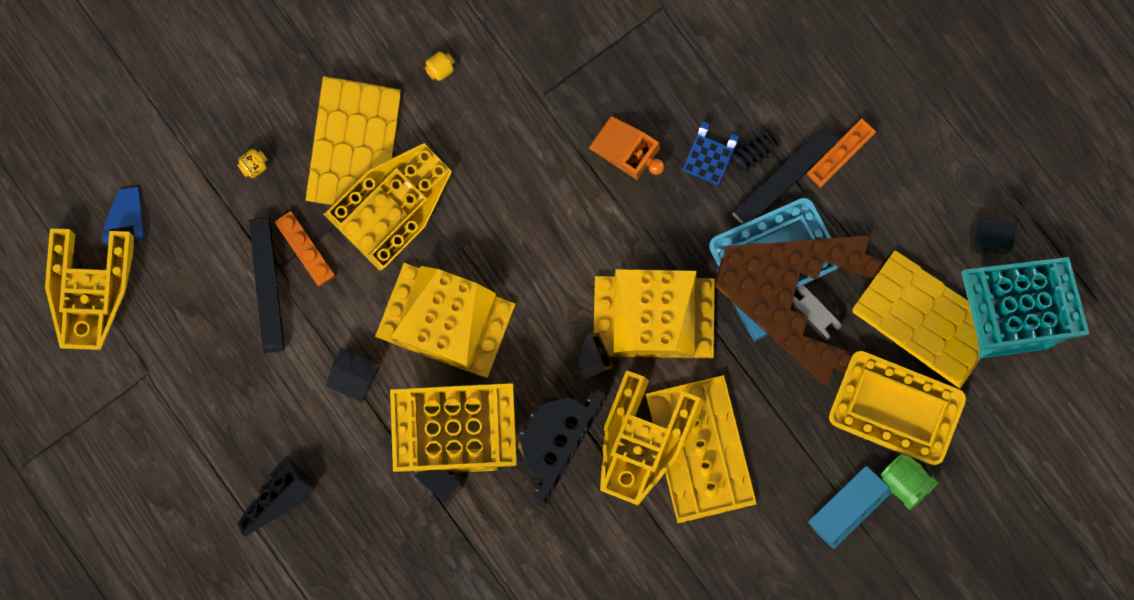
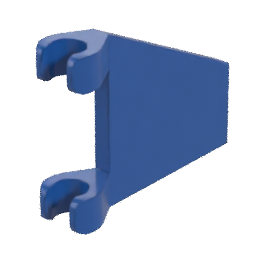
[102,187,145,245]

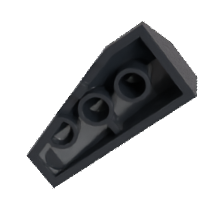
[237,456,315,537]

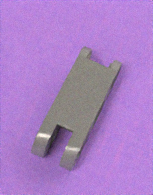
[791,285,842,340]

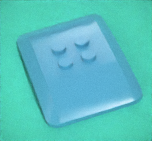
[709,198,839,288]

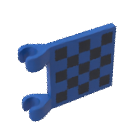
[682,122,739,186]

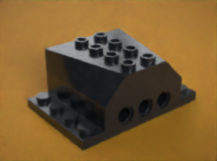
[513,390,605,508]

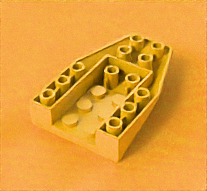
[324,143,452,271]

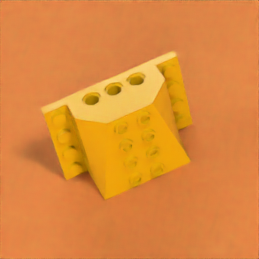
[375,263,516,379]
[594,269,714,359]
[390,384,517,473]

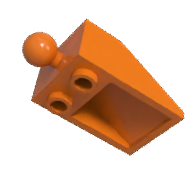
[589,116,664,180]

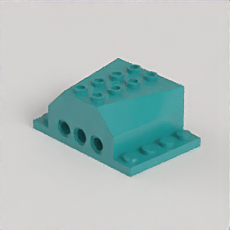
[961,257,1089,359]

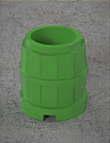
[880,453,938,510]

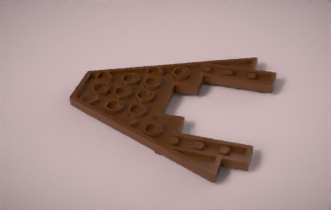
[714,236,882,386]

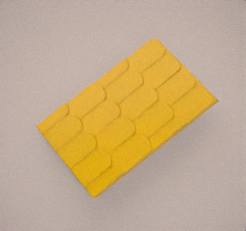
[305,76,401,205]
[853,251,981,388]
[646,375,756,523]

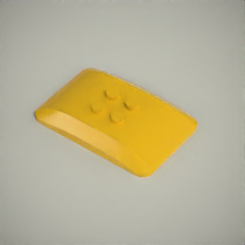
[829,351,966,465]

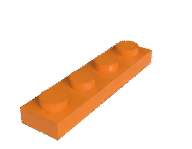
[806,119,876,188]
[275,211,335,287]

